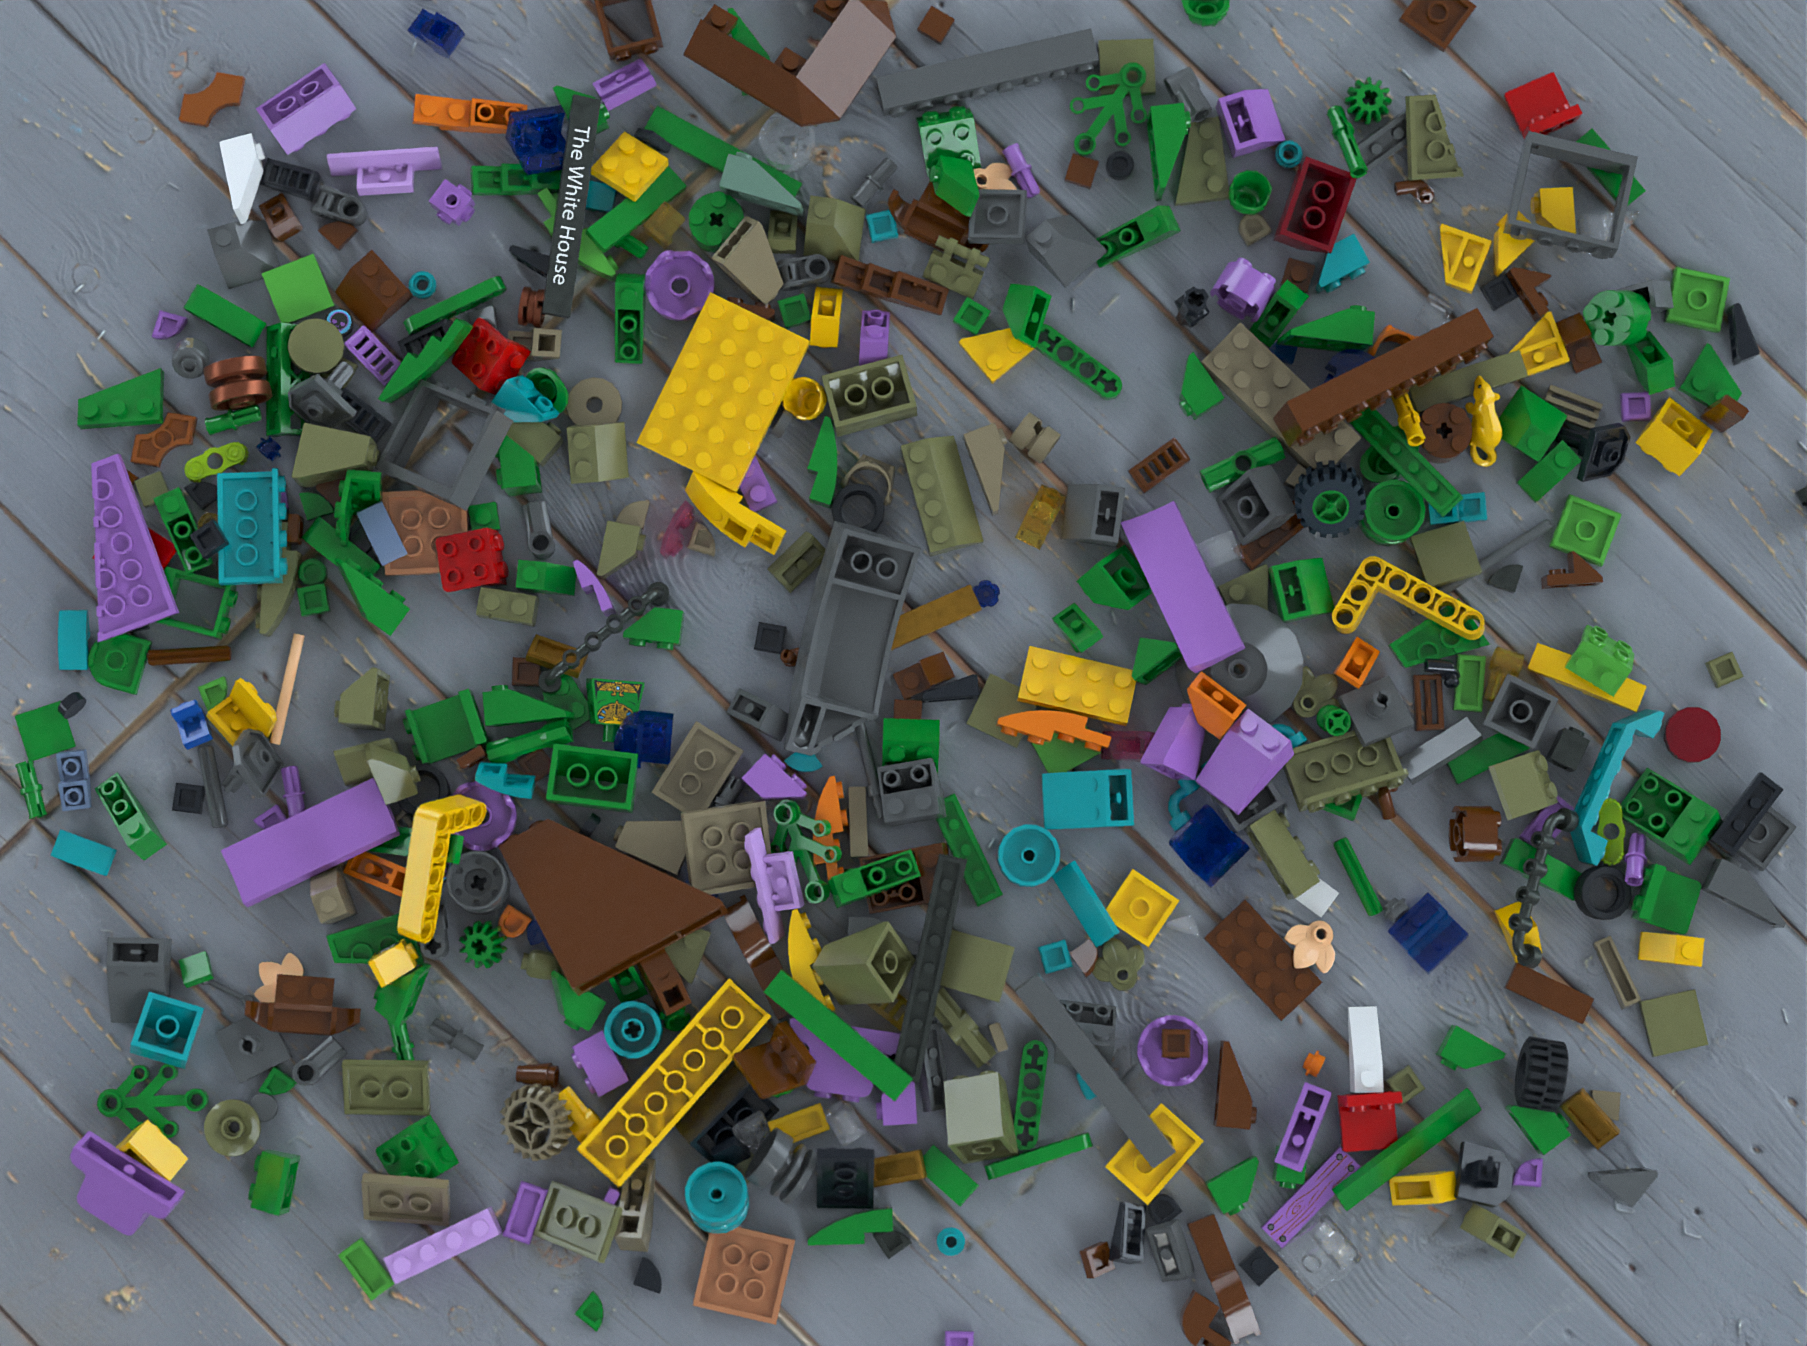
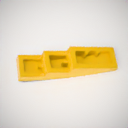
[1527,643,1647,713]

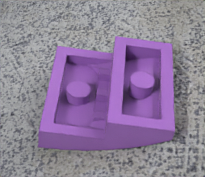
[573,560,617,617]

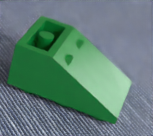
[1620,768,1722,865]

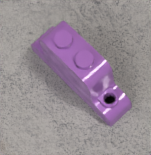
[790,1018,900,1102]
[70,1131,185,1235]

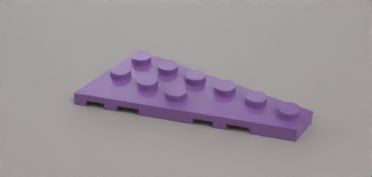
[91,454,179,642]

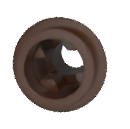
[516,1063,559,1089]

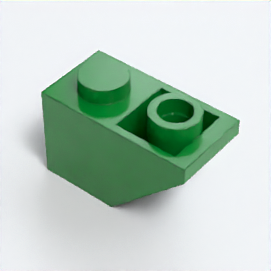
[623,607,685,650]

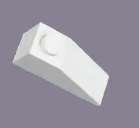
[219,133,265,224]
[1348,1006,1383,1093]

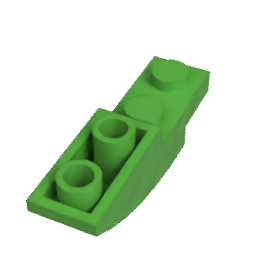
[537,188,619,282]

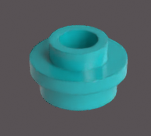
[1275,141,1303,169]
[409,271,437,299]
[937,1227,965,1256]

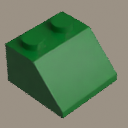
[248,1149,300,1216]

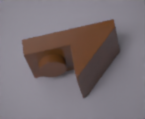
[258,193,303,242]
[1506,267,1552,322]
[1556,312,1602,374]
[1541,551,1603,589]
[893,652,955,700]

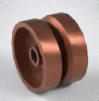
[203,356,273,411]

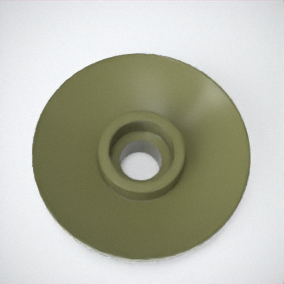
[204,1099,261,1157]

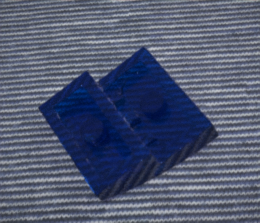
[1388,892,1469,975]

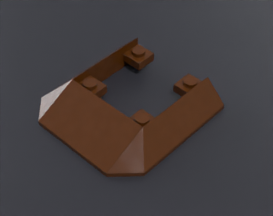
[683,0,896,127]

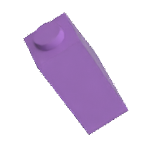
[1141,703,1206,780]

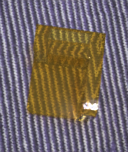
[643,201,685,249]

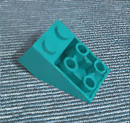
[1042,769,1134,830]

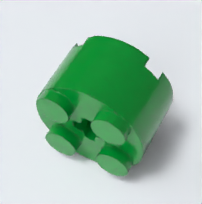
[688,191,744,253]
[1583,290,1651,346]

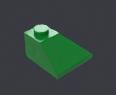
[1499,385,1568,462]
[1076,545,1153,610]
[373,963,431,1028]

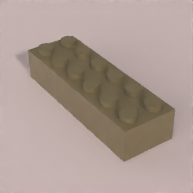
[1201,322,1361,469]

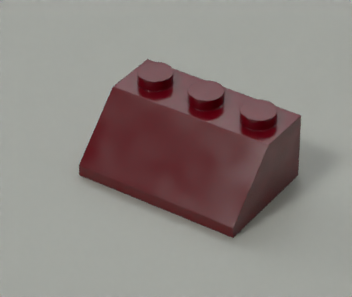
[1273,156,1357,254]

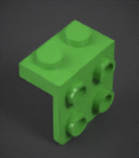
[1565,625,1635,697]

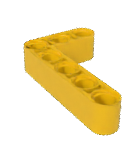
[1332,556,1485,640]
[397,794,486,944]

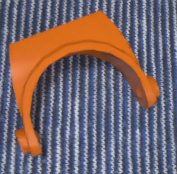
[1367,325,1418,359]

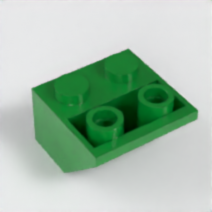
[495,435,542,496]
[1268,558,1334,623]
[882,718,940,773]

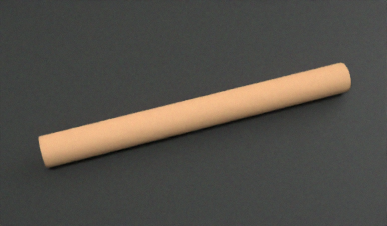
[269,633,305,745]

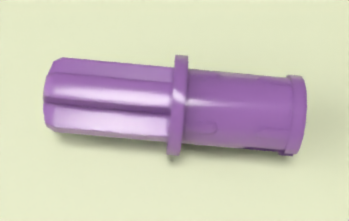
[1002,143,1040,198]
[281,766,305,818]
[1624,833,1647,886]

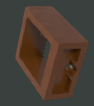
[594,0,663,62]

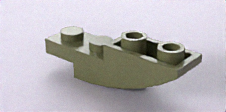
[255,522,302,636]

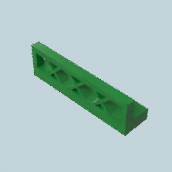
[266,322,310,437]

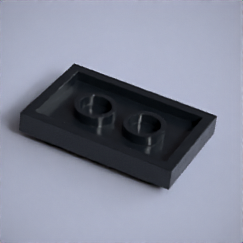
[816,1147,874,1209]

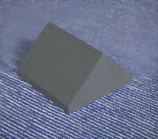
[1588,1167,1658,1207]

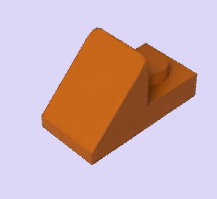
[1333,637,1380,689]

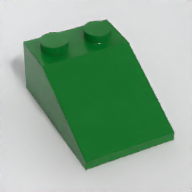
[1146,103,1191,201]
[1277,305,1375,354]

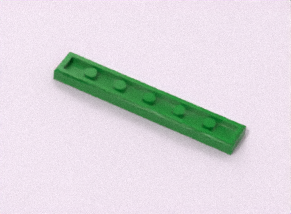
[644,106,802,198]
[1345,408,1463,517]
[764,970,914,1102]
[1332,1088,1482,1211]

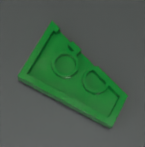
[77,368,164,429]
[1388,598,1490,669]
[326,913,425,965]

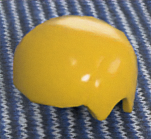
[782,377,827,421]

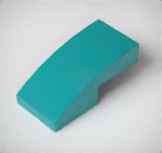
[1429,492,1488,525]
[58,610,90,670]
[475,762,536,799]
[50,829,117,876]

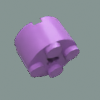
[1210,257,1276,322]

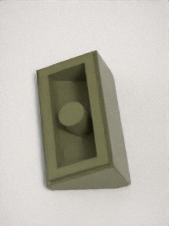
[767,531,826,593]

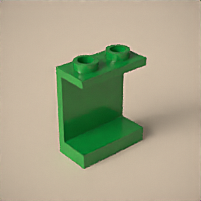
[403,688,489,765]

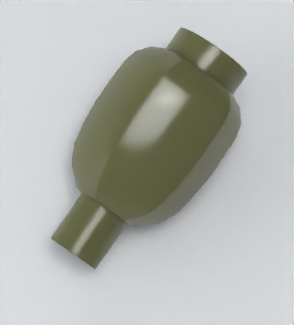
[520,949,565,980]

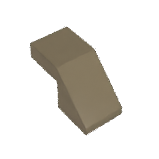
[508,328,562,362]

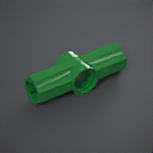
[1199,436,1286,493]

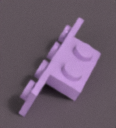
[327,147,442,196]
[744,827,805,944]

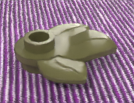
[1292,666,1341,718]
[1092,938,1145,991]

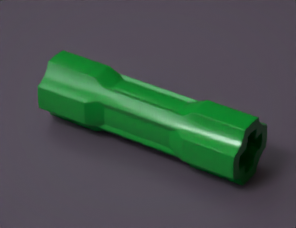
[486,718,574,764]

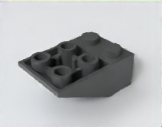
[106,937,172,1023]

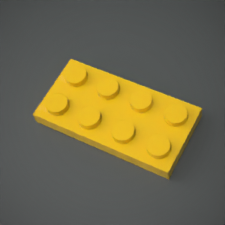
[1017,646,1136,726]

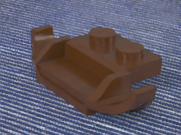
[888,181,989,257]
[244,974,361,1036]

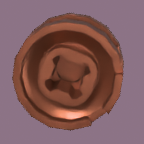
[518,286,545,328]

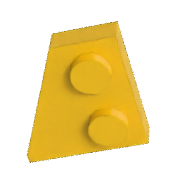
[1440,223,1492,294]
[1509,311,1570,380]
[958,328,1035,384]

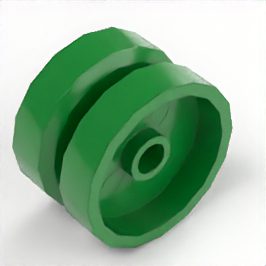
[1358,479,1426,546]

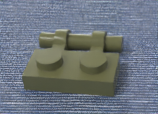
[922,235,990,299]

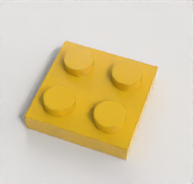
[591,131,669,202]
[1106,869,1180,947]

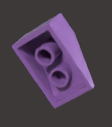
[1195,709,1294,815]

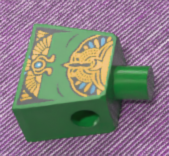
[586,678,645,743]

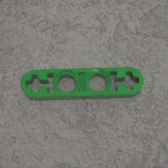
[403,276,507,336]
[1035,324,1122,400]
[1013,1040,1048,1151]
[984,1132,1093,1180]

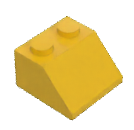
[1635,397,1713,477]
[116,1120,188,1182]

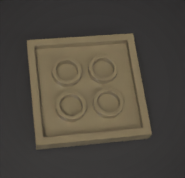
[681,799,771,895]

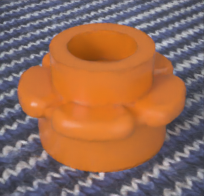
[1302,1050,1326,1077]

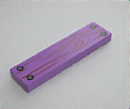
[1261,1146,1361,1248]

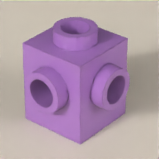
[429,179,475,226]

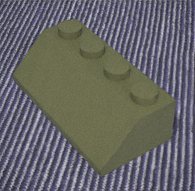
[900,435,984,557]

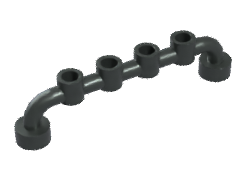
[539,582,669,694]
[1508,808,1579,968]

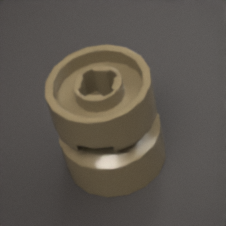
[1009,412,1061,464]

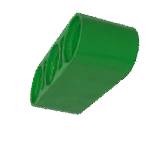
[183,284,267,348]
[301,516,381,578]

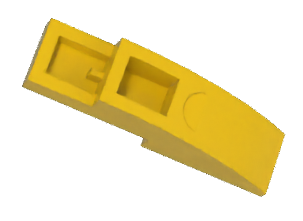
[685,471,787,555]
[788,909,835,1011]

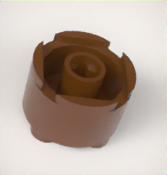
[1418,403,1472,463]
[1449,806,1502,862]

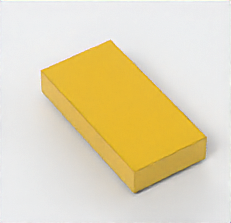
[767,1102,830,1143]

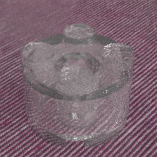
[759,112,815,173]

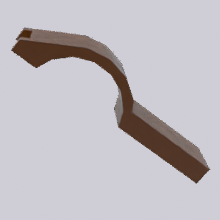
[723,894,789,1020]
[1187,1213,1261,1344]

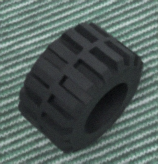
[1515,1036,1569,1112]

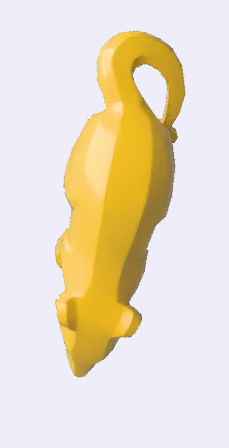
[1465,375,1502,467]

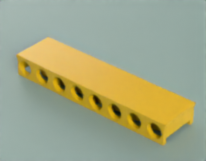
[576,978,771,1187]

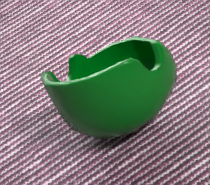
[1228,170,1272,215]

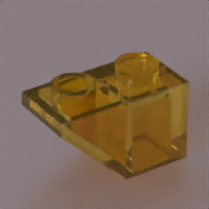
[1015,484,1066,550]

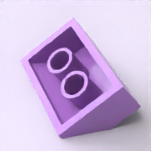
[256,63,356,155]

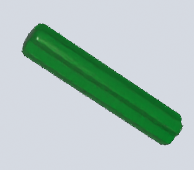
[1333,837,1383,916]

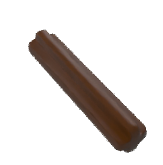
[147,645,232,666]

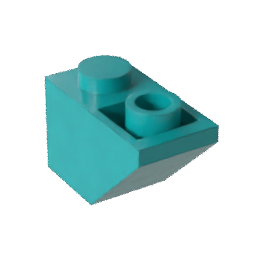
[1315,234,1370,293]
[491,375,560,422]

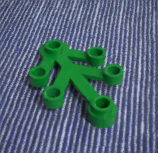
[1069,62,1147,156]
[770,799,842,904]
[97,1064,209,1138]

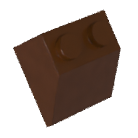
[335,250,413,333]

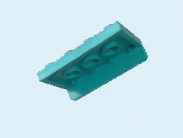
[217,468,288,585]

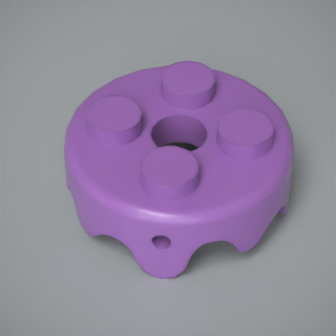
[645,250,715,321]
[452,781,517,851]
[1137,1015,1208,1086]

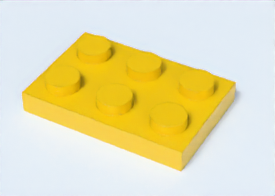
[1105,1102,1204,1205]

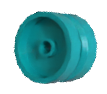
[997,824,1060,887]
[685,1162,750,1234]

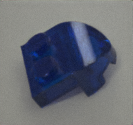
[614,710,674,768]

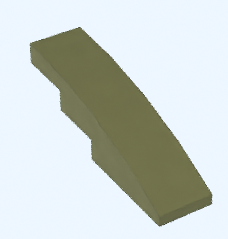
[1410,350,1529,413]

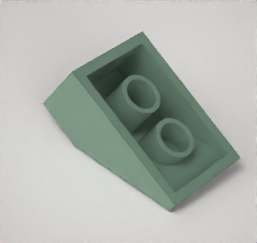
[719,152,805,217]

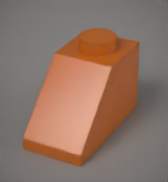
[1187,671,1246,740]

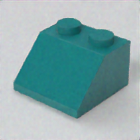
[130,992,204,1069]

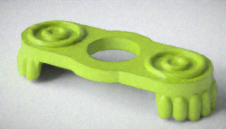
[184,442,249,483]
[1597,798,1626,865]

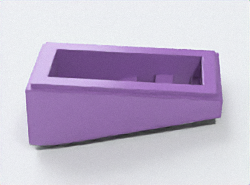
[344,325,401,387]

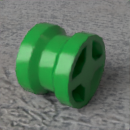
[1316,704,1351,736]

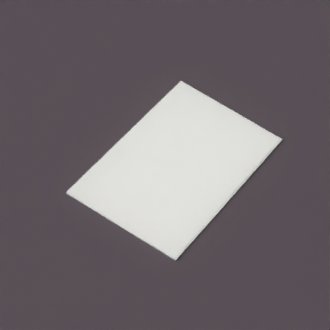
[1278,878,1339,917]

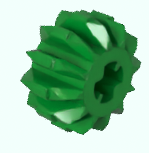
[1344,77,1392,125]
[458,920,508,968]

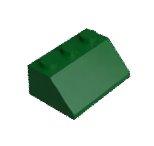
[546,744,638,813]

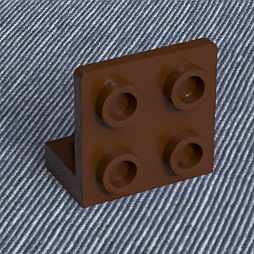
[732,1021,817,1099]

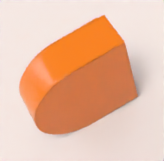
[498,904,533,938]

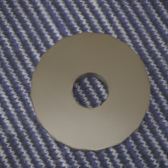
[567,377,623,425]

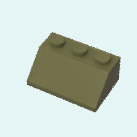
[822,355,917,437]
[334,668,390,731]
[1244,809,1320,900]

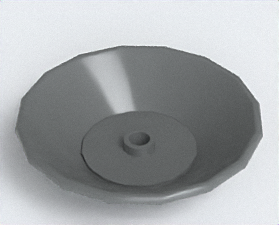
[1175,603,1304,725]

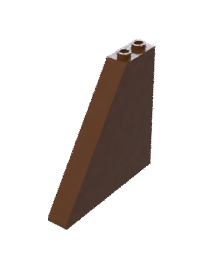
[498,819,728,996]

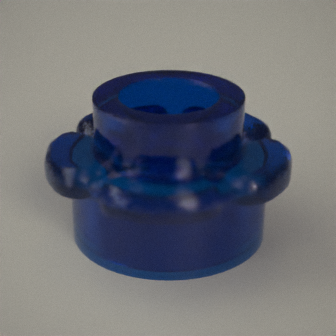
[256,437,282,462]
[973,580,1000,608]

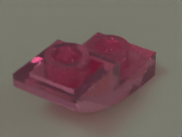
[660,500,695,559]

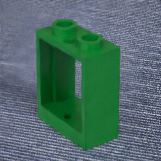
[155,566,238,640]

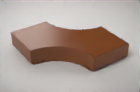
[179,72,246,127]
[130,412,198,468]

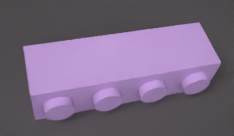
[383,1206,503,1284]

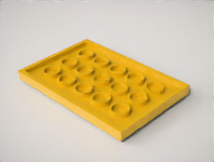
[636,292,811,492]

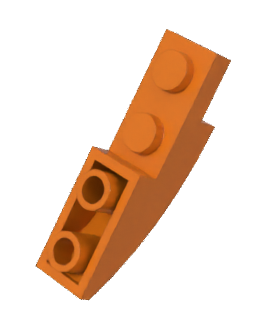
[412,94,527,134]
[996,710,1112,752]
[813,776,848,880]

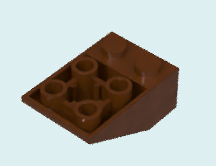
[859,843,949,914]

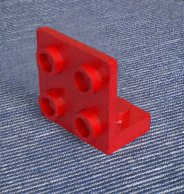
[1504,72,1583,139]
[1337,1091,1403,1152]

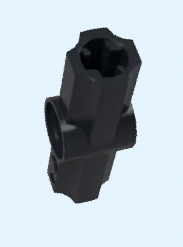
[1174,286,1210,328]

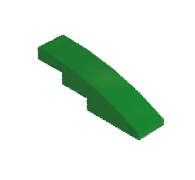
[470,161,563,196]
[378,319,474,403]

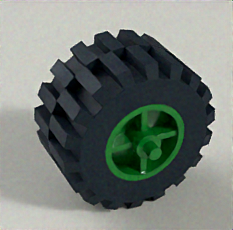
[1294,460,1366,538]

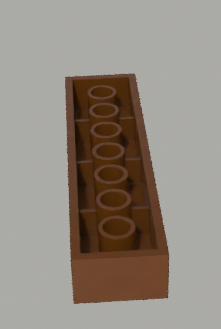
[1273,308,1494,447]

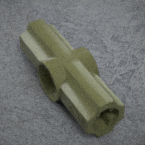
[934,987,997,1068]

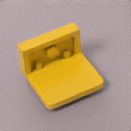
[206,678,277,746]

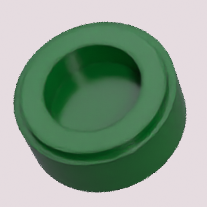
[298,558,328,586]

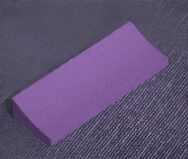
[1121,501,1245,674]
[220,778,400,907]

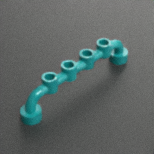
[1168,724,1308,832]

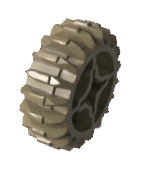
[499,1084,574,1161]

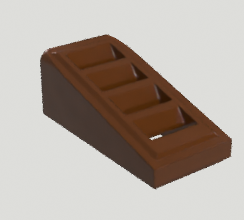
[1128,437,1191,494]

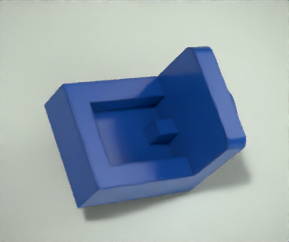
[170,700,213,750]

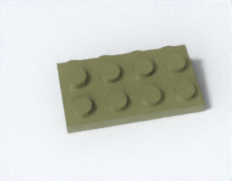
[1283,730,1409,813]

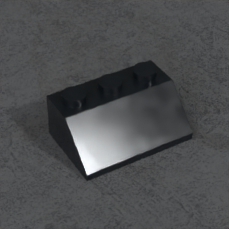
[674,1065,779,1163]

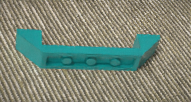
[1570,709,1665,866]

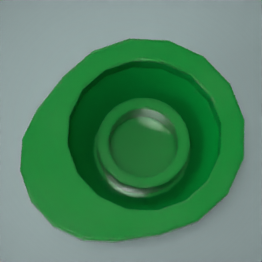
[1182,0,1230,27]
[526,367,569,413]

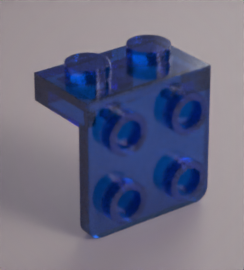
[505,105,566,175]
[1169,804,1251,888]

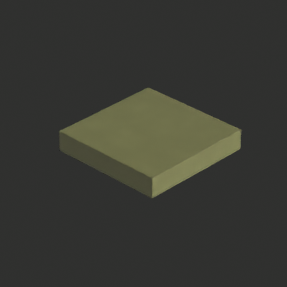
[1098,39,1156,96]
[1410,521,1482,588]
[966,673,1037,748]
[1639,989,1709,1057]

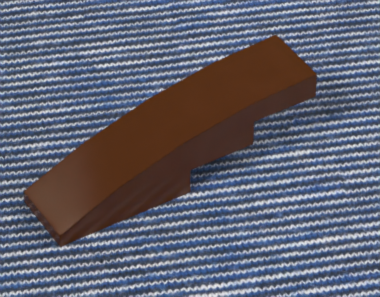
[831,255,949,316]

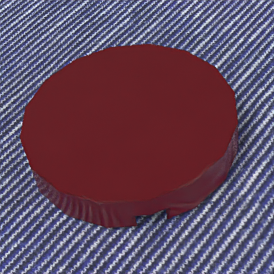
[1664,707,1721,763]

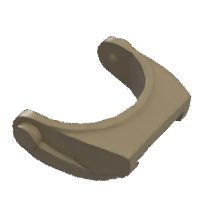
[840,454,895,506]

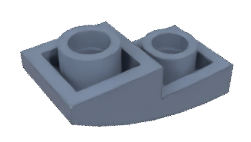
[356,500,408,566]
[56,749,92,811]

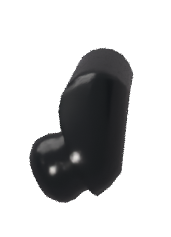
[1424,658,1460,688]

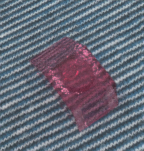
[1101,731,1155,762]

